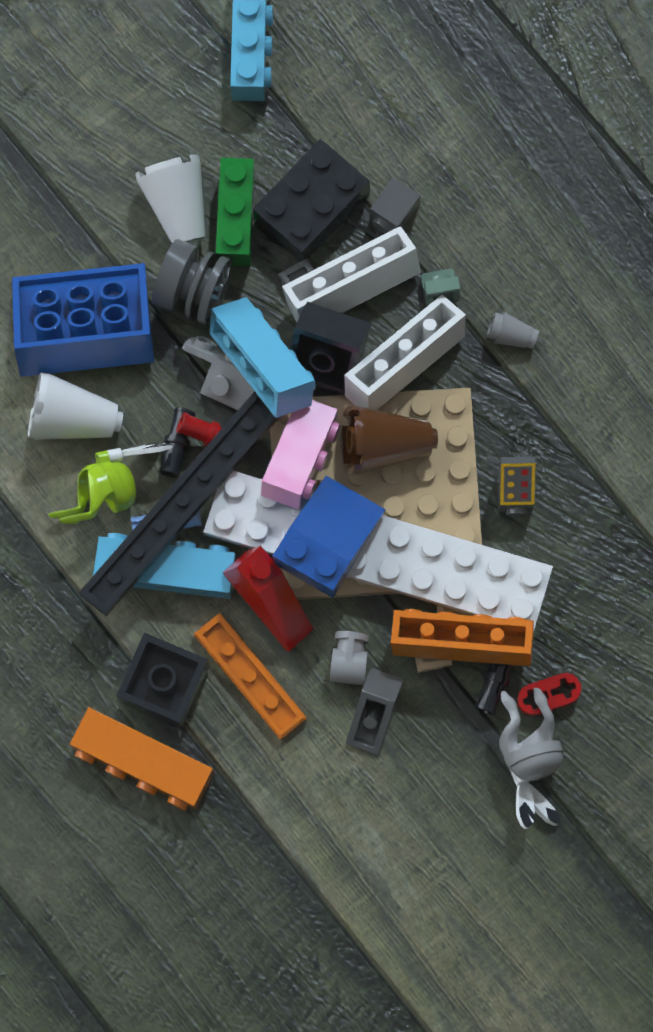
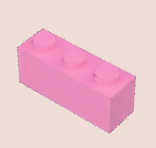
[260,400,341,510]

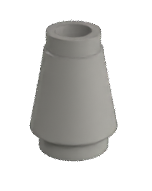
[486,312,539,349]

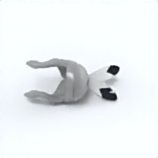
[499,688,563,829]

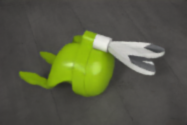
[48,443,172,524]

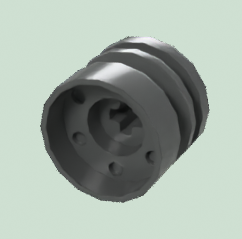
[152,239,232,325]

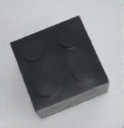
[290,301,371,396]
[116,632,210,729]

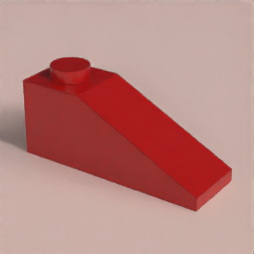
[223,545,313,652]

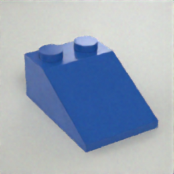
[273,476,386,598]

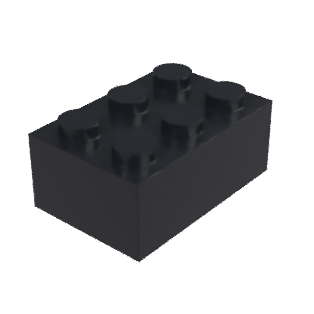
[253,138,370,262]

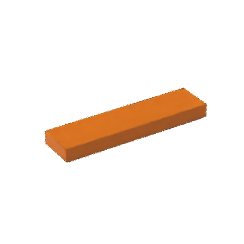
[193,613,307,741]

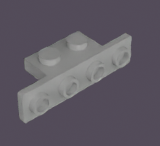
[182,336,254,410]

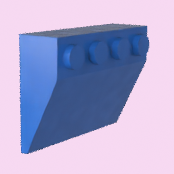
[12,263,154,377]

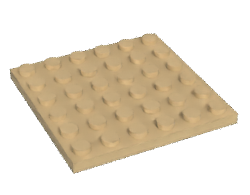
[270,388,482,600]

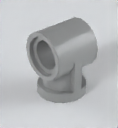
[330,631,369,685]

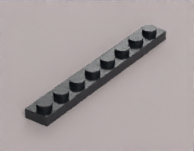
[79,391,281,617]

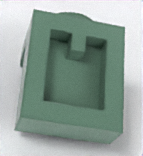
[421,269,460,307]

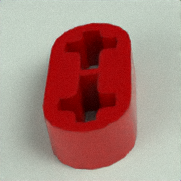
[517,673,581,717]

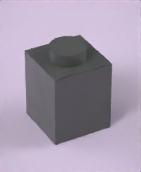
[370,177,420,234]

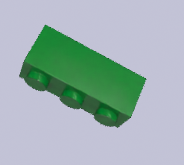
[216,158,255,267]

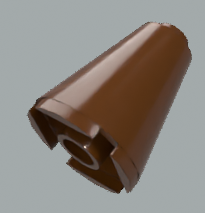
[341,406,438,474]

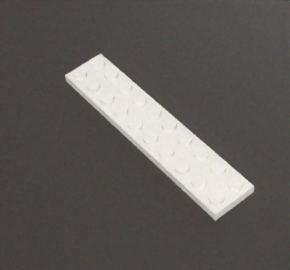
[204,471,553,629]

